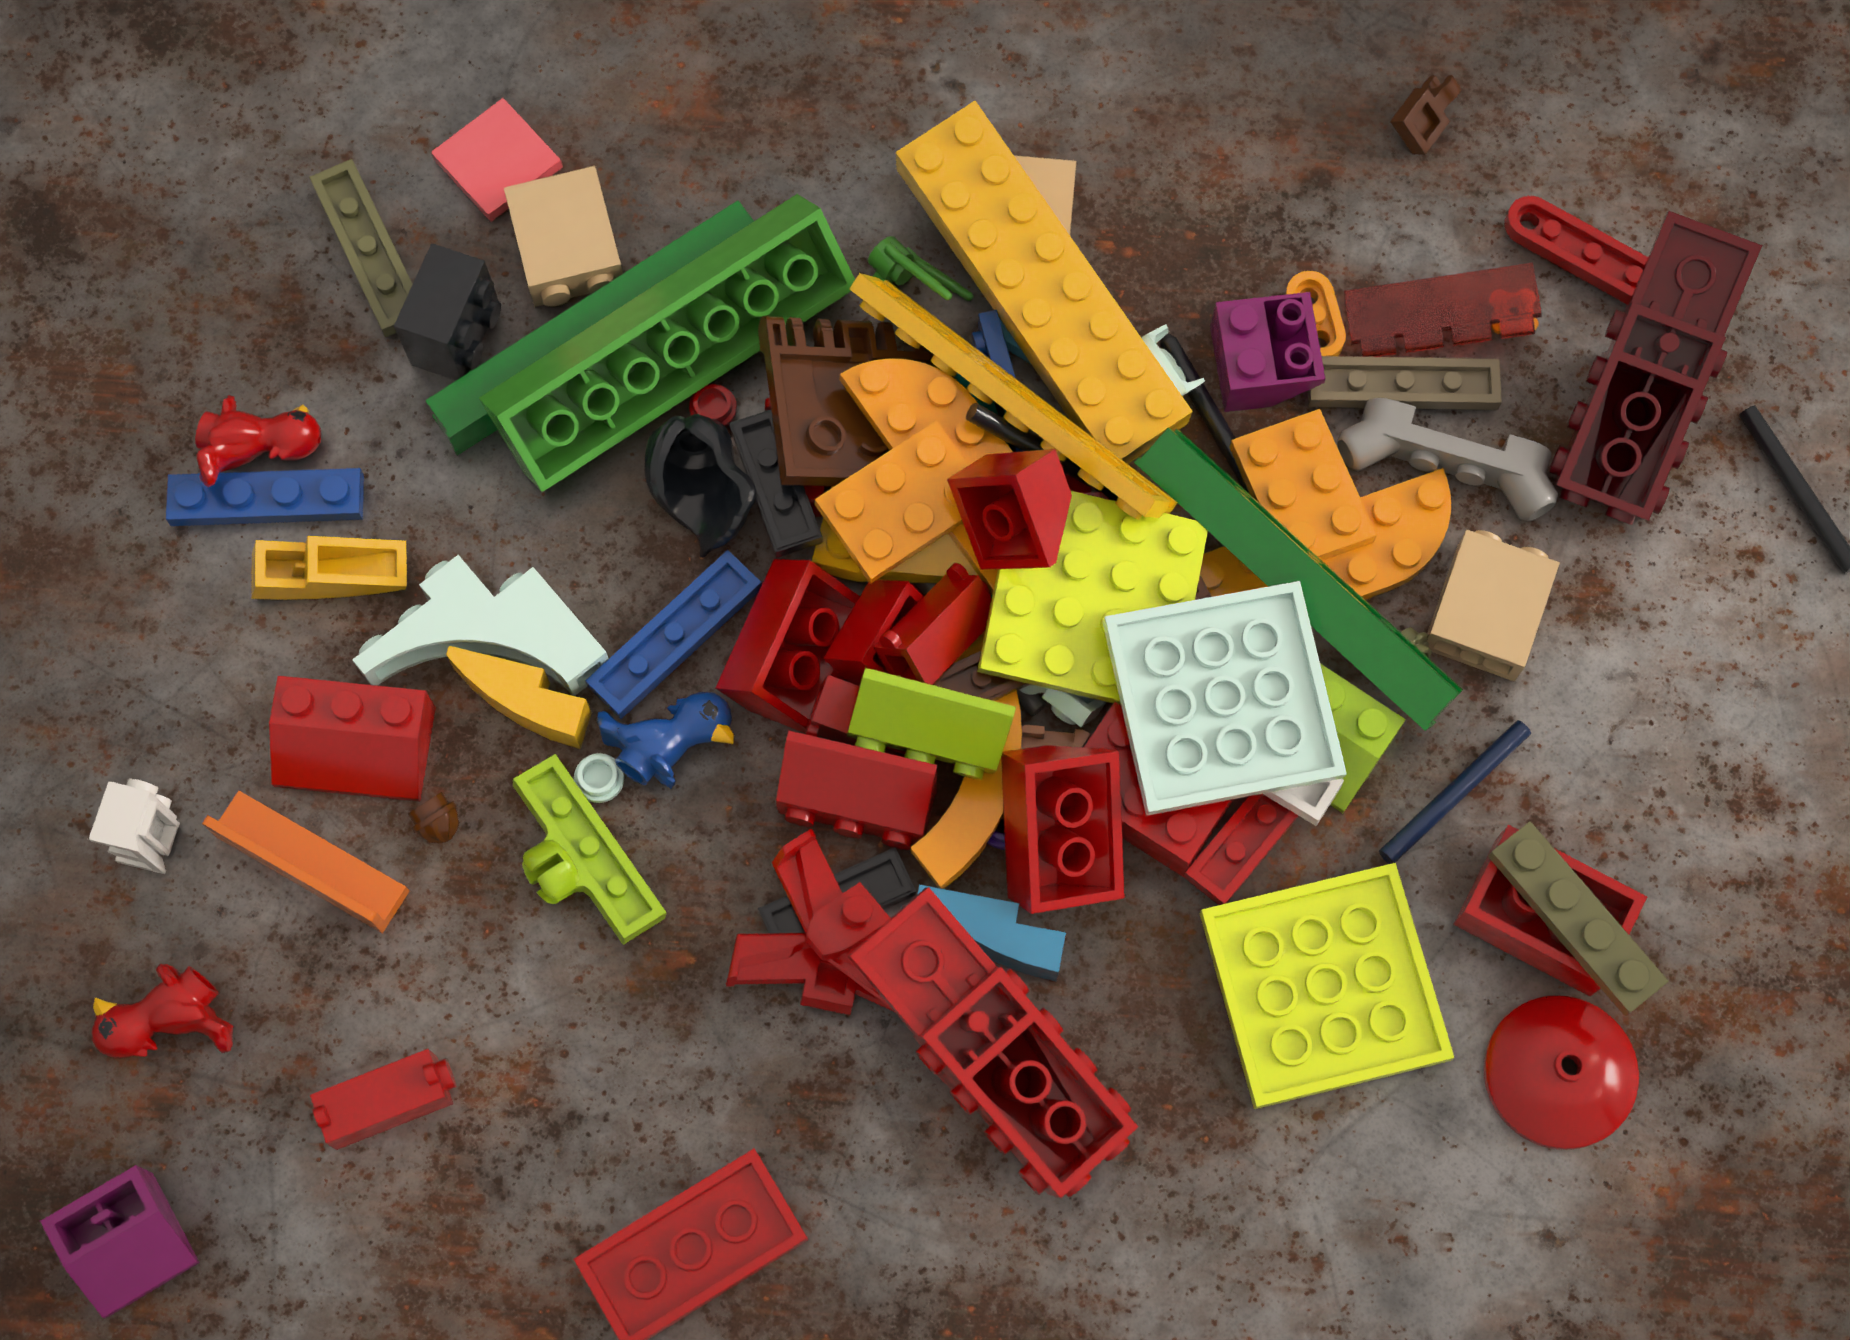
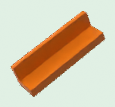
[202,791,410,934]

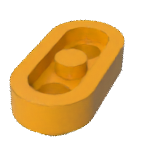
[1285,271,1346,356]

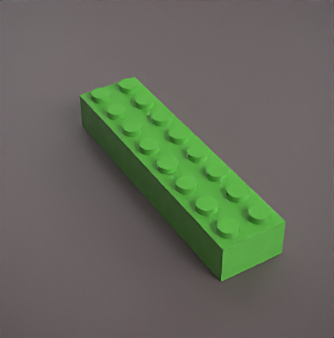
[479,194,855,492]

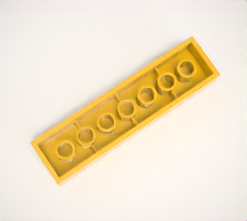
[896,101,1193,464]

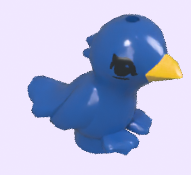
[596,692,734,789]

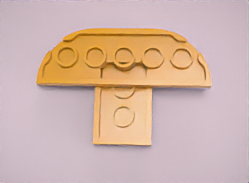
[814,359,1013,595]
[1200,409,1451,600]

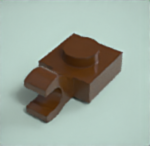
[1390,75,1461,155]

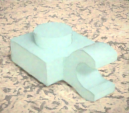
[1020,684,1106,727]

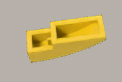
[251,536,407,600]
[446,646,592,750]

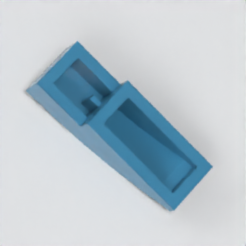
[917,885,1066,982]

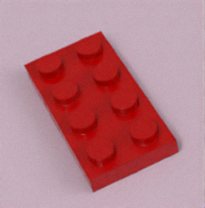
[573,1148,808,1340]

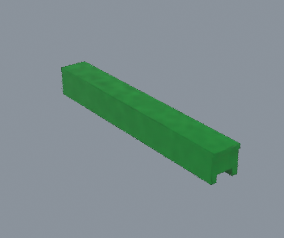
[425,200,754,456]
[1134,427,1463,731]

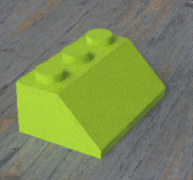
[1320,663,1406,813]
[847,668,1016,780]

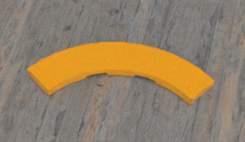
[910,631,1022,889]

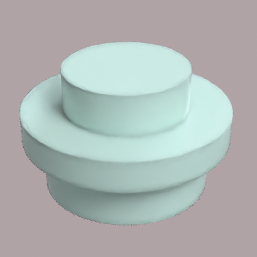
[574,753,624,803]

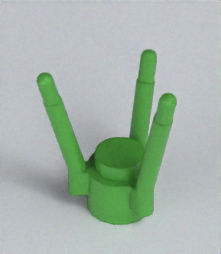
[868,236,973,301]

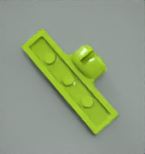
[513,754,667,945]

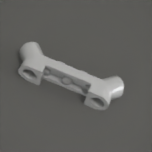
[1337,398,1558,521]

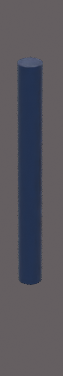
[1379,720,1531,864]

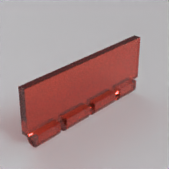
[1344,262,1542,357]

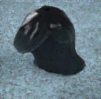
[644,414,756,557]

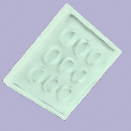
[1102,581,1347,816]

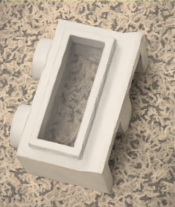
[89,779,180,874]

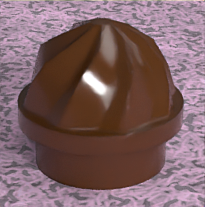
[408,792,459,843]

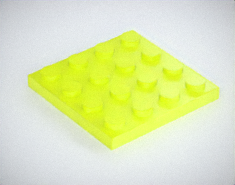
[977,491,1208,705]
[1200,863,1455,1109]

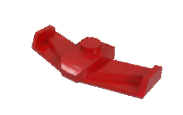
[771,829,894,1011]
[726,933,894,1015]

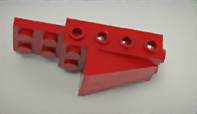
[847,887,1138,1198]

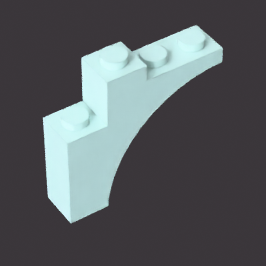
[352,555,609,696]

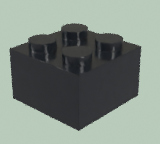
[394,243,501,380]

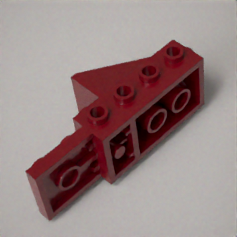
[1548,211,1762,525]

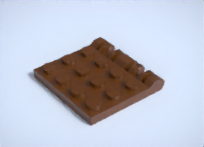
[758,316,955,486]

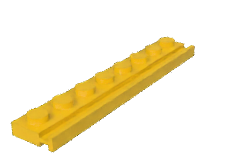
[850,273,1178,520]

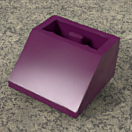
[1210,292,1326,412]
[40,1165,200,1319]

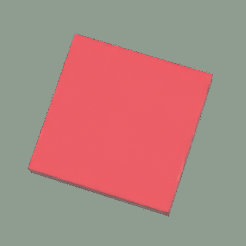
[431,98,563,222]

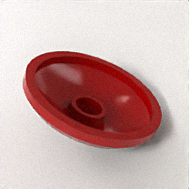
[1483,995,1639,1150]

